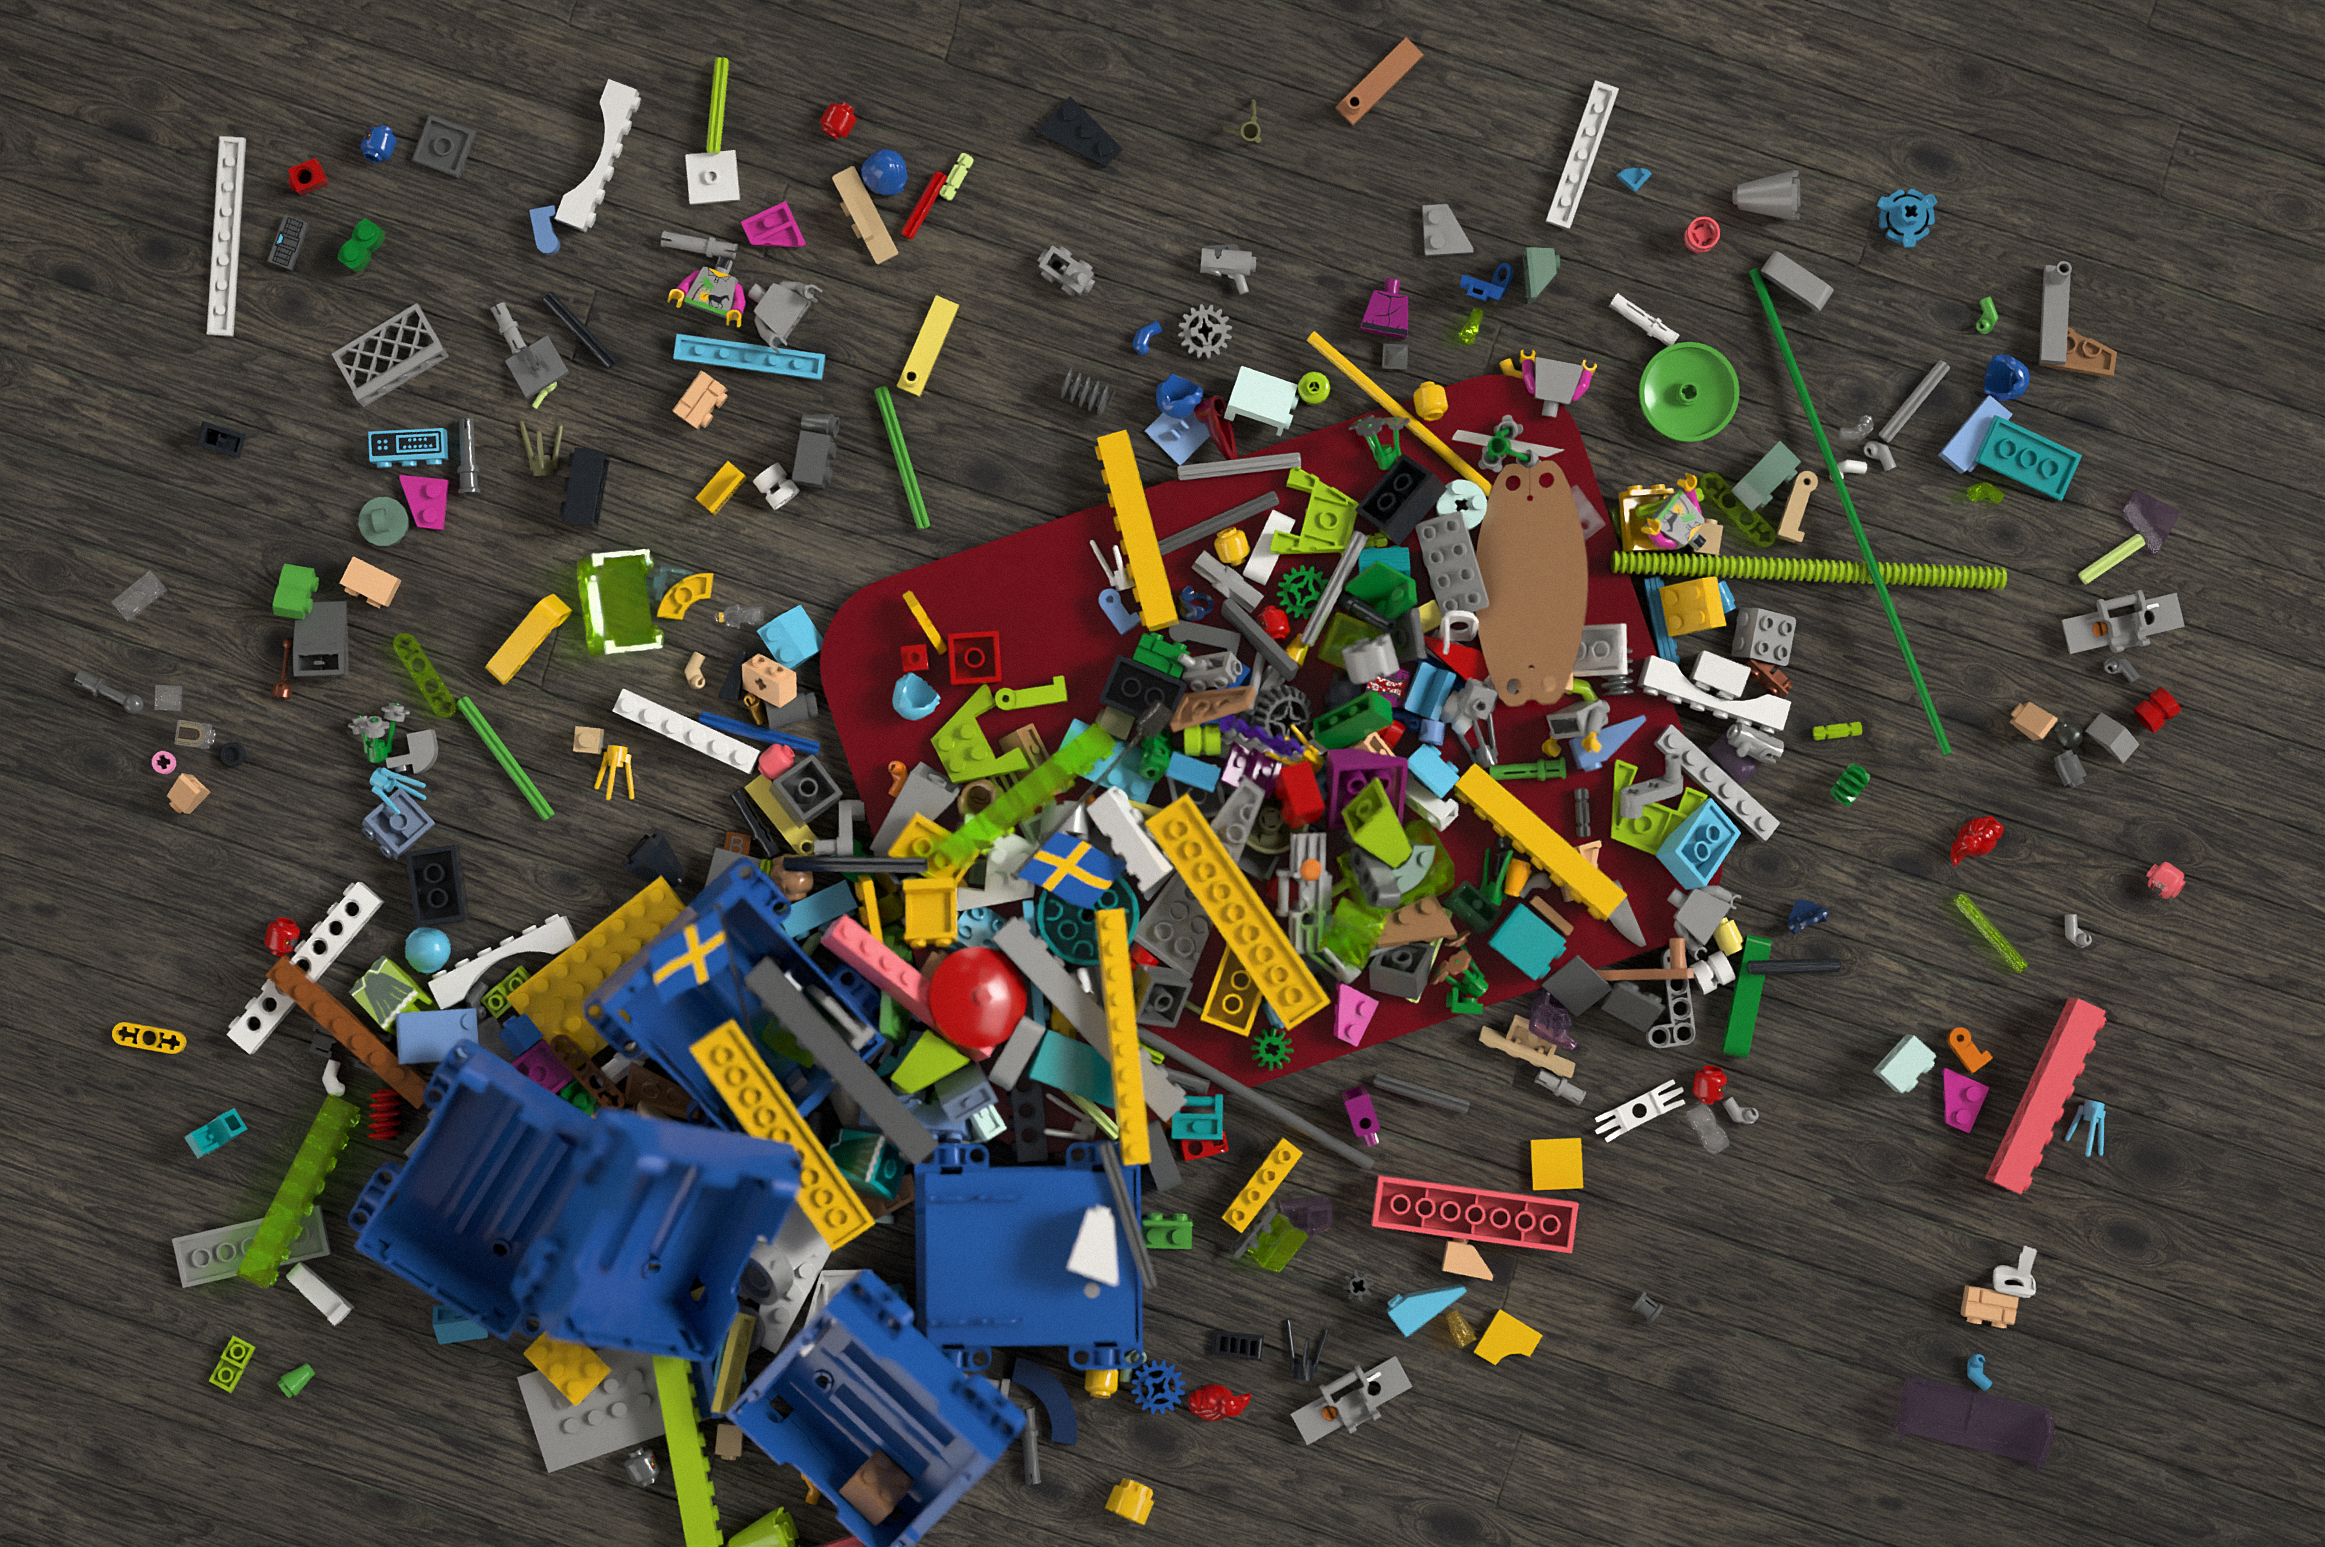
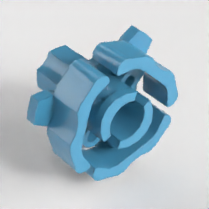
[1877,189,1938,248]

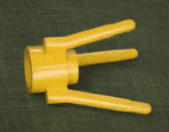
[1265,724,1324,774]
[594,745,634,800]

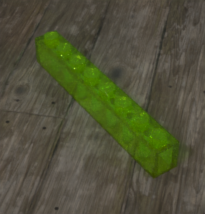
[938,721,1116,871]
[236,1093,360,1289]

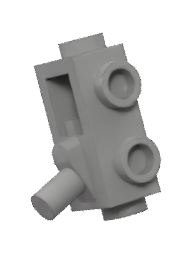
[1038,245,1095,297]
[1178,651,1242,692]

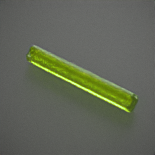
[1954,893,2028,973]

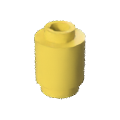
[1713,917,1744,956]

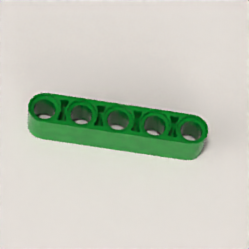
[1721,934,1771,1059]

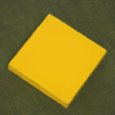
[1530,1138,1583,1190]

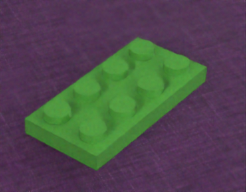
[879,936,914,1047]

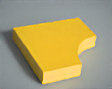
[1473,1309,1543,1365]

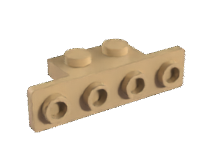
[832,166,898,265]
[1479,1014,1575,1078]

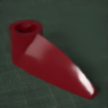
[1194,395,1238,460]

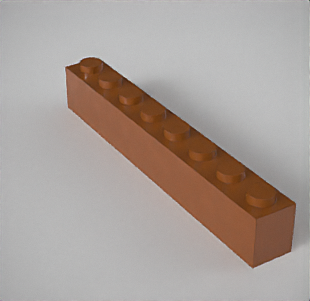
[265,955,435,1109]

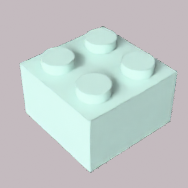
[1873,1034,1936,1093]

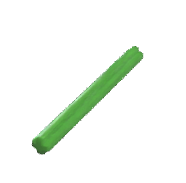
[874,386,930,530]
[456,696,554,820]

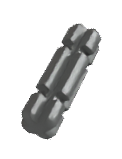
[1574,788,1591,838]

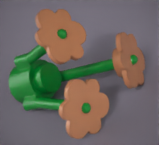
[1430,930,1488,998]

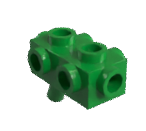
[1138,726,1185,783]

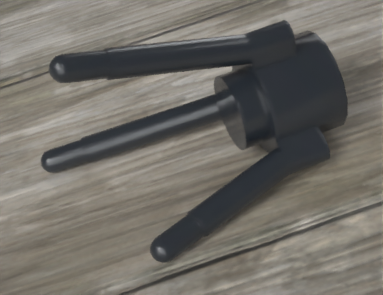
[1285,1319,1328,1381]

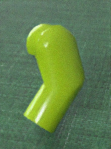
[1566,678,1598,701]

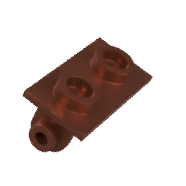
[1744,659,1793,699]

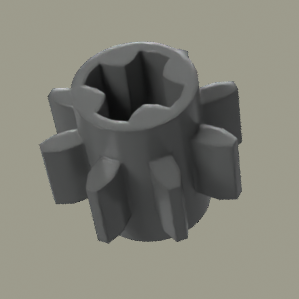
[1342,1270,1374,1301]

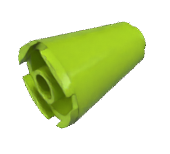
[727,1507,800,1547]

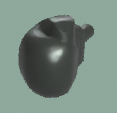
[2049,711,2083,750]

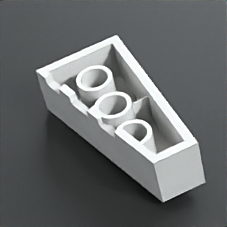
[1086,786,1175,892]

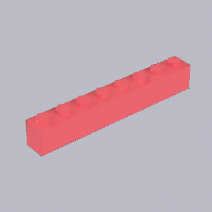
[820,915,997,1063]

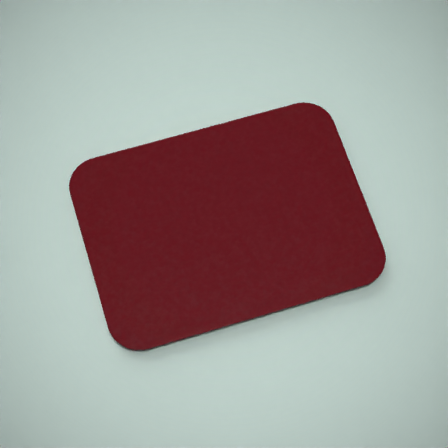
[820,375,1723,1152]

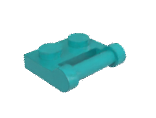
[1172,1094,1223,1139]

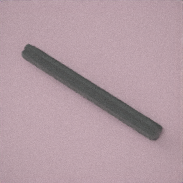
[1158,491,1279,556]
[1099,1142,1157,1289]

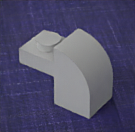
[386,729,438,774]

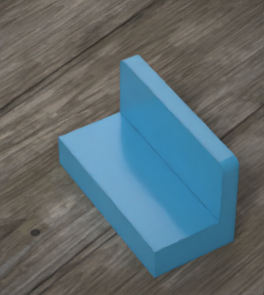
[1402,661,1456,721]
[1165,752,1221,793]
[433,1305,488,1344]

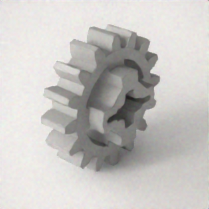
[1178,304,1232,359]

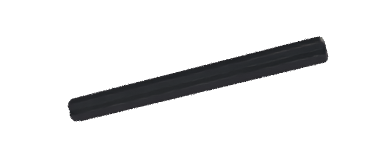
[783,856,929,872]

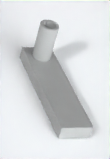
[2039,261,2072,365]

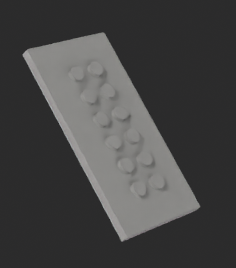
[517,1347,723,1473]

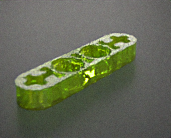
[1699,472,1776,548]
[393,633,457,718]

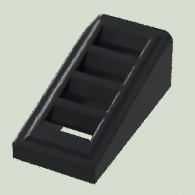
[718,650,748,702]
[1211,1330,1264,1361]

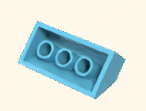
[1053,718,1155,804]

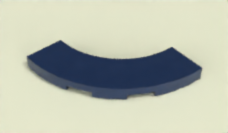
[1012,1356,1077,1446]

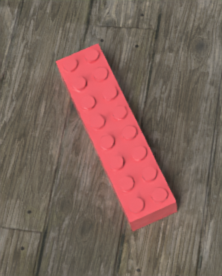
[1985,998,2106,1194]
[1371,1175,1578,1253]

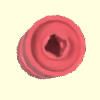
[1684,216,1720,254]

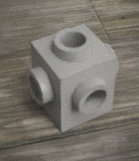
[1457,678,1498,720]

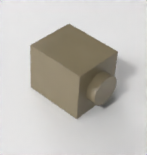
[1095,705,1135,741]

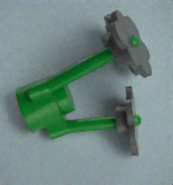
[1348,414,1410,470]

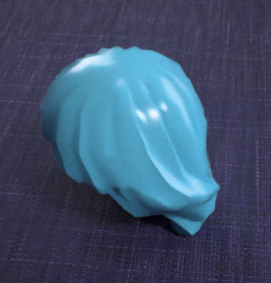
[892,672,941,720]
[405,927,451,975]

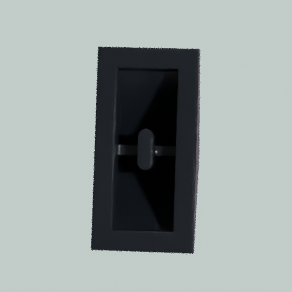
[196,421,246,458]

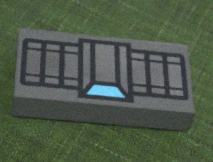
[268,214,309,270]

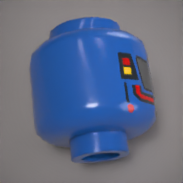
[360,125,397,164]

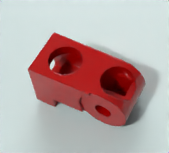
[1178,1131,1229,1161]

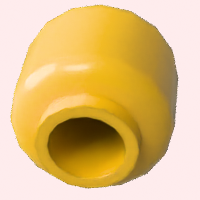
[1413,381,1448,421]
[1214,527,1250,566]
[1085,1369,1118,1398]

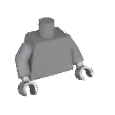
[748,281,822,354]
[1667,885,1741,960]

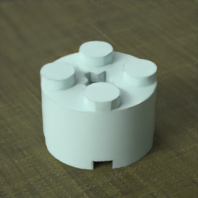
[1435,480,1487,531]

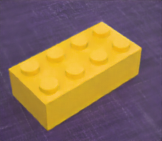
[1200,942,1263,1036]

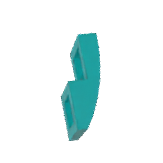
[875,1038,917,1078]

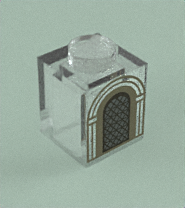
[174,720,215,749]

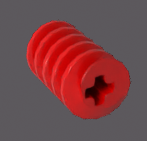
[367,1089,402,1141]

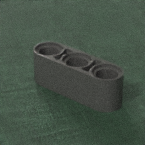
[1349,847,1401,908]
[1146,1119,1183,1193]

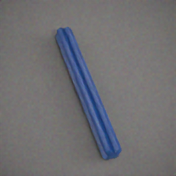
[699,711,820,755]

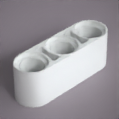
[1242,510,1295,586]

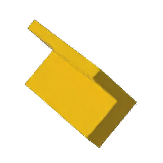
[695,461,747,515]

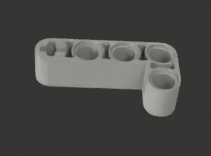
[1646,948,1695,1048]

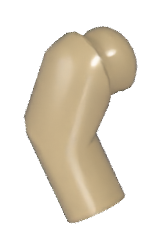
[684,651,705,689]

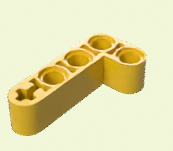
[485,594,572,685]

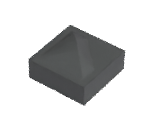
[1382,343,1408,371]

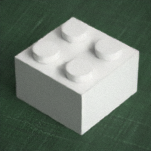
[1688,651,1751,701]

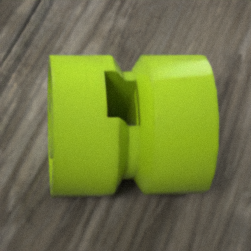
[1184,723,1221,756]

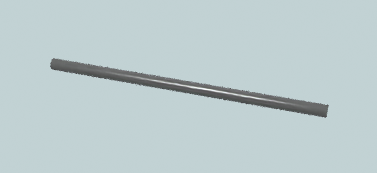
[1136,1023,1375,1171]

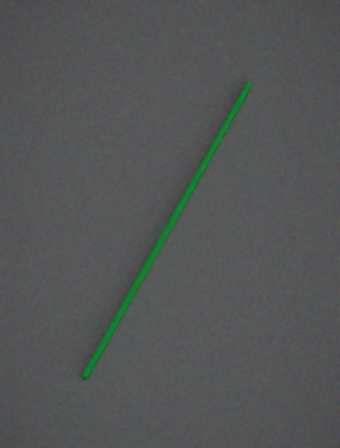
[1749,268,1952,756]

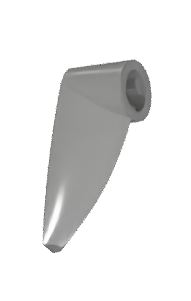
[1609,880,1647,947]

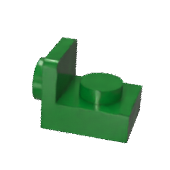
[1446,987,1483,1014]
[559,1078,602,1116]

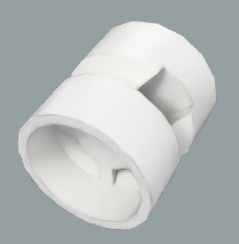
[753,463,800,510]
[1439,690,1473,737]
[1689,950,1736,995]

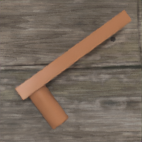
[1335,38,1423,126]
[1595,938,1694,980]

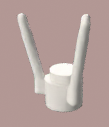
[1090,540,1136,591]

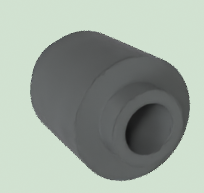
[2053,750,2087,789]

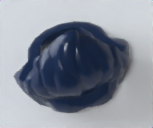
[1176,585,1214,622]
[1787,900,1828,934]

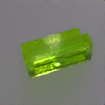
[1248,1213,1308,1273]

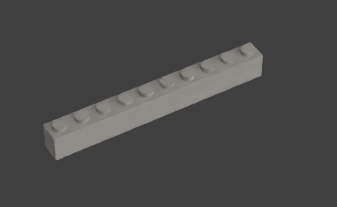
[991,917,1187,1122]

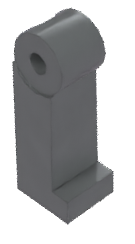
[1169,620,1241,657]

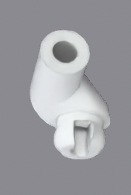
[1830,460,1867,480]

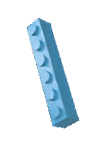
[1643,576,1680,668]

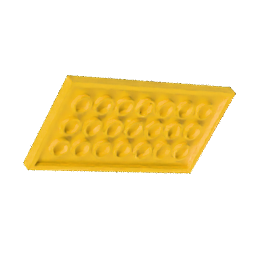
[506,876,687,1069]

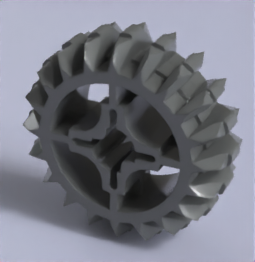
[1249,684,1314,750]

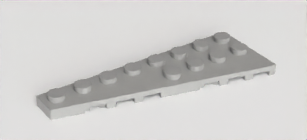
[1134,777,1266,979]

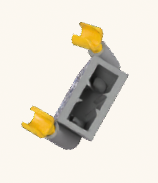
[1542,699,1610,757]

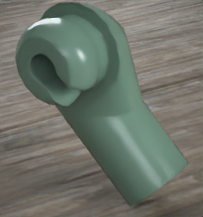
[1119,1350,1147,1382]

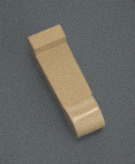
[1775,471,1818,545]

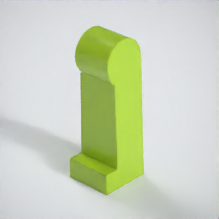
[995,676,1068,710]

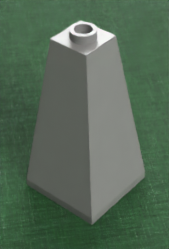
[870,762,964,857]

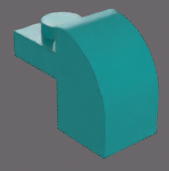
[184,1108,247,1158]

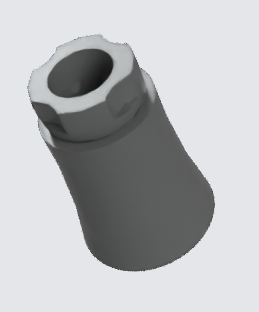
[764,693,818,730]

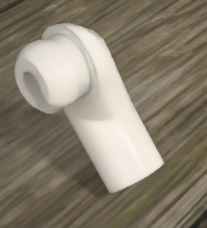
[322,1059,345,1097]

